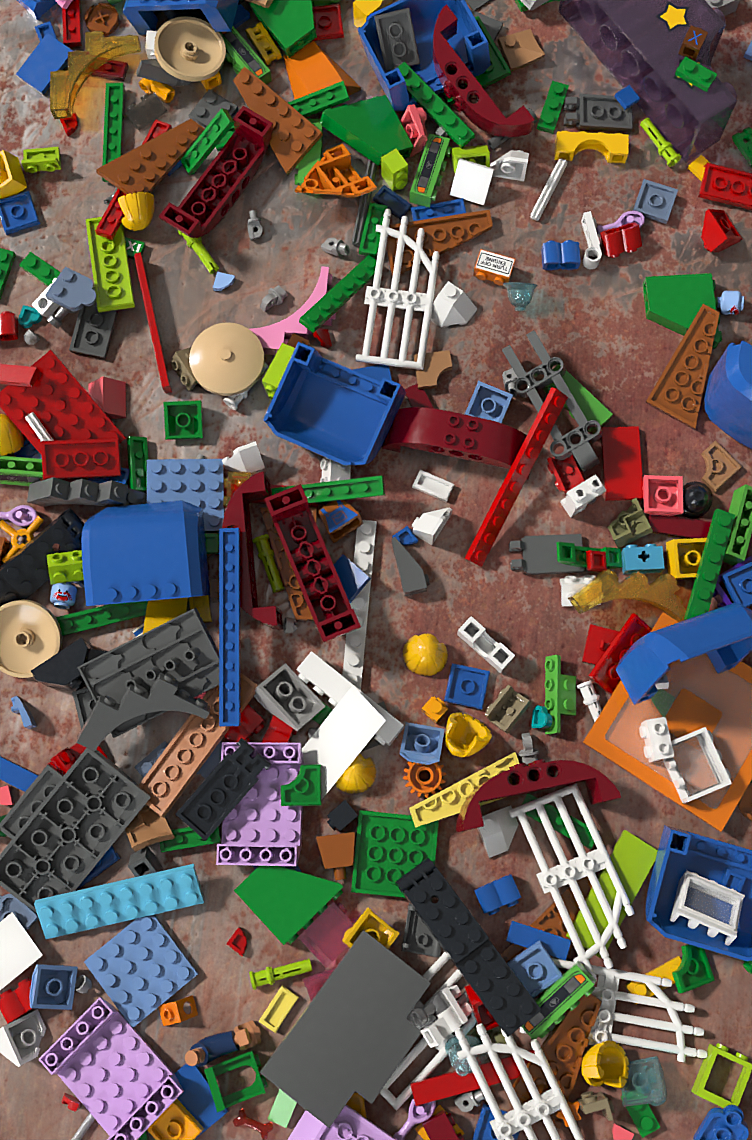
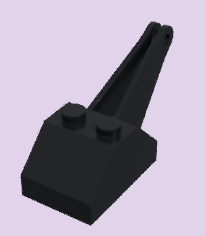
[31,638,108,691]

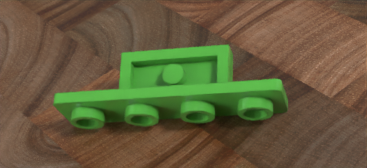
[545,655,576,735]

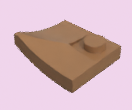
[497,29,545,72]
[125,806,175,852]

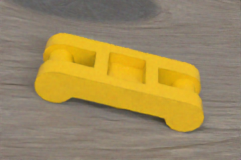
[245,22,282,66]

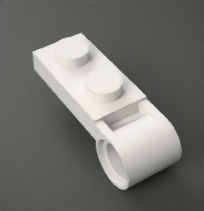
[581,211,602,269]

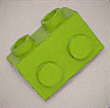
[21,147,61,173]
[47,550,84,585]

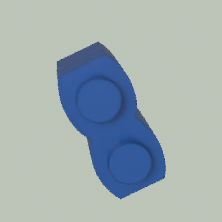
[541,240,581,270]
[474,874,521,916]

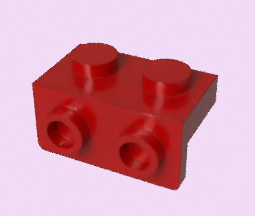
[547,455,586,493]

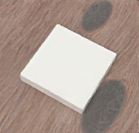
[450,158,494,205]

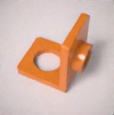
[158,995,198,1026]

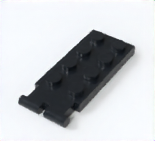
[175,738,272,841]

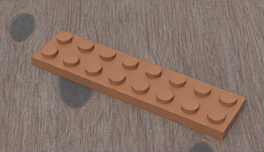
[139,673,258,817]

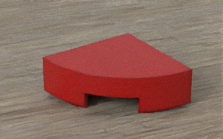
[60,113,79,136]
[312,328,332,349]
[226,927,247,956]
[61,1093,82,1112]

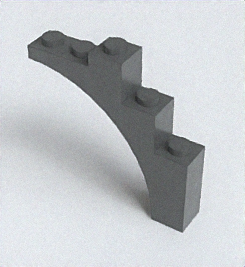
[27,477,147,507]
[76,673,210,751]

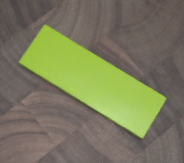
[85,217,135,313]
[566,830,658,959]

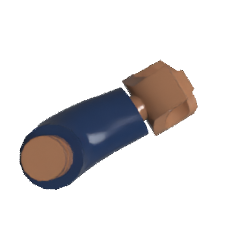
[185,1020,261,1067]

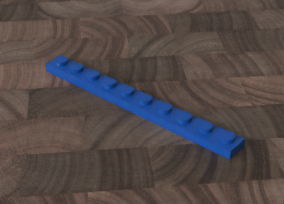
[219,528,241,727]

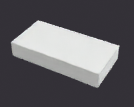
[412,470,454,502]

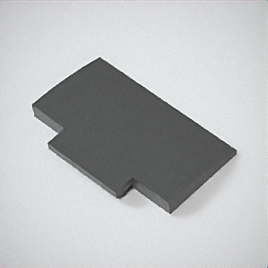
[0,748,151,914]
[260,930,431,1128]

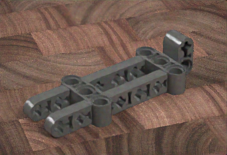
[502,330,603,472]

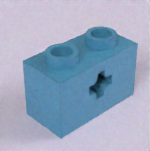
[621,544,665,574]

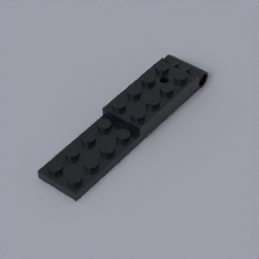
[0,508,85,607]
[395,858,541,1037]

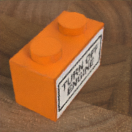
[473,249,515,286]

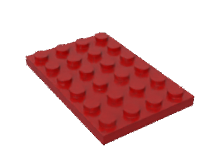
[0,350,126,482]

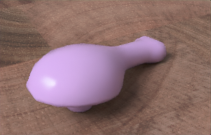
[596,211,645,236]
[0,505,38,527]
[393,1099,436,1140]

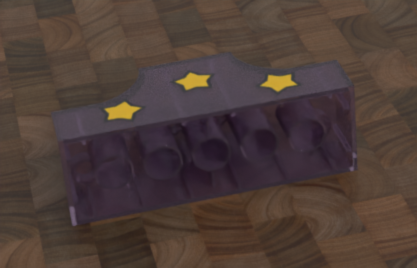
[558,0,737,163]

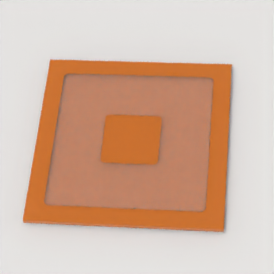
[582,612,752,832]

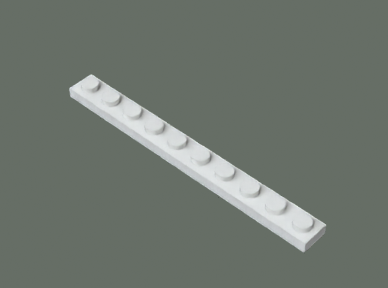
[342,520,377,690]

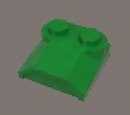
[163,400,203,440]

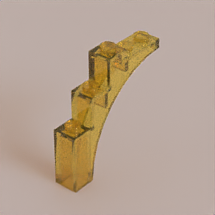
[50,31,141,119]
[568,569,686,622]

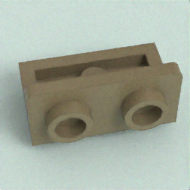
[170,347,198,391]
[485,685,531,734]
[577,1091,615,1121]

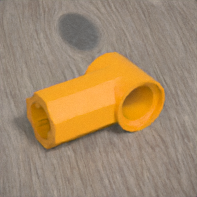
[138,78,175,103]

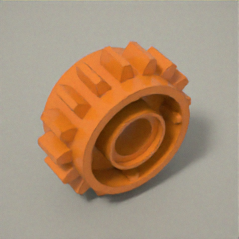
[403,761,446,798]

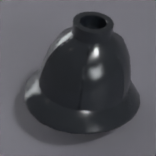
[682,481,713,519]

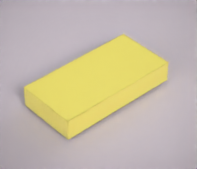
[259,985,299,1033]

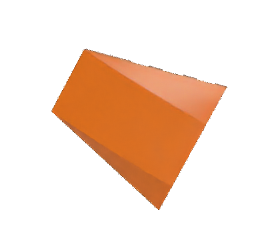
[283,41,361,100]

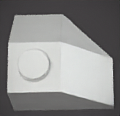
[490,150,529,181]
[430,281,477,328]
[222,441,267,479]
[412,508,452,545]
[477,805,518,858]
[0,1009,46,1067]

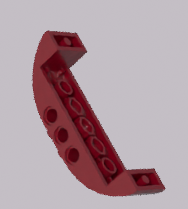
[433,5,535,138]
[159,106,273,238]
[382,407,530,480]
[222,472,283,630]
[265,484,361,643]
[456,759,621,832]

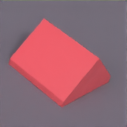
[89,376,126,419]

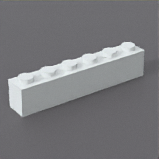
[296,651,404,746]

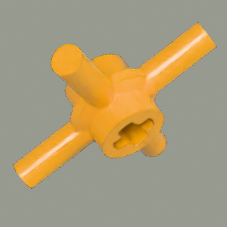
[0,516,44,563]

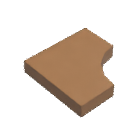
[413,350,452,390]
[701,440,742,493]

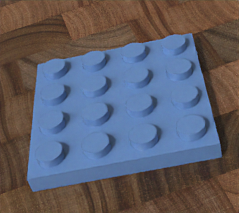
[147,459,224,533]
[84,914,199,1028]

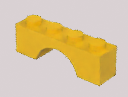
[554,131,629,163]

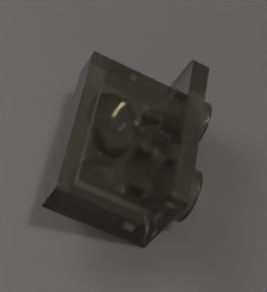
[125,92,167,132]

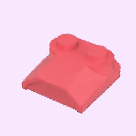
[400,104,428,157]
[642,475,683,516]

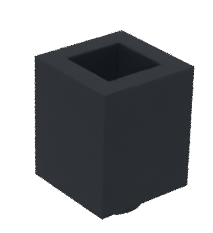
[327,800,358,832]

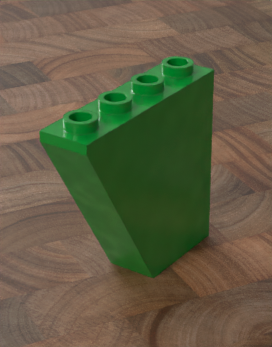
[250,0,317,58]
[320,95,414,166]
[642,273,722,349]
[234,866,344,945]

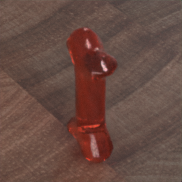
[233,1109,274,1140]

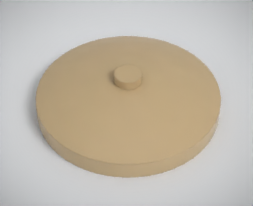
[154,16,226,82]
[190,323,265,396]
[0,600,62,678]

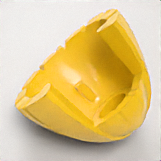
[118,192,155,231]
[0,414,24,456]
[403,633,448,676]
[445,712,492,757]
[335,753,376,794]
[581,1040,629,1088]

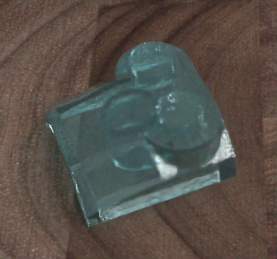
[621,1056,667,1107]

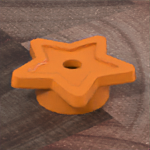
[555,1101,582,1127]

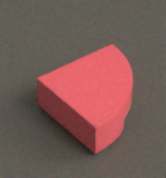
[0,785,14,806]
[612,1123,634,1140]

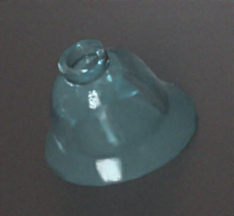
[503,282,538,311]
[445,1035,488,1076]

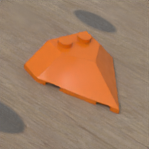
[295,143,377,199]

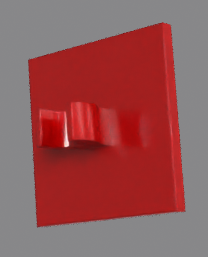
[582,624,619,665]

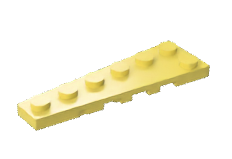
[409,752,520,828]

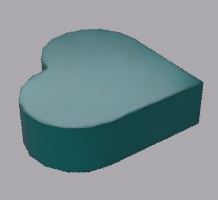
[18,305,43,328]
[532,705,552,729]

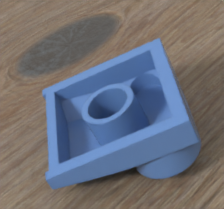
[465,381,513,423]
[400,722,445,765]
[29,964,78,1010]

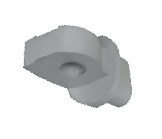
[248,210,263,240]
[321,238,350,257]
[260,285,288,312]
[502,368,518,397]
[518,733,539,765]
[453,1089,485,1112]

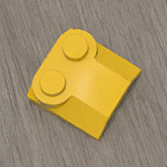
[342,908,400,949]

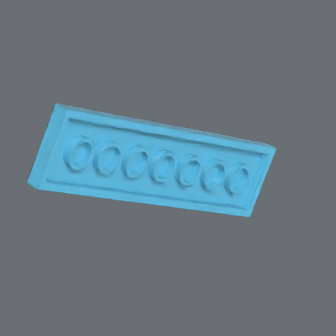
[34,864,204,939]

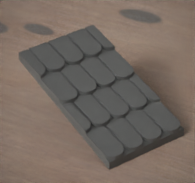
[77,608,219,738]

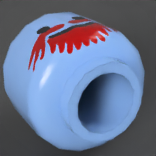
[717,290,745,315]
[50,582,77,609]

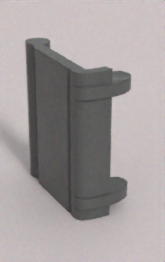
[401,903,441,957]

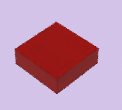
[586,550,607,572]

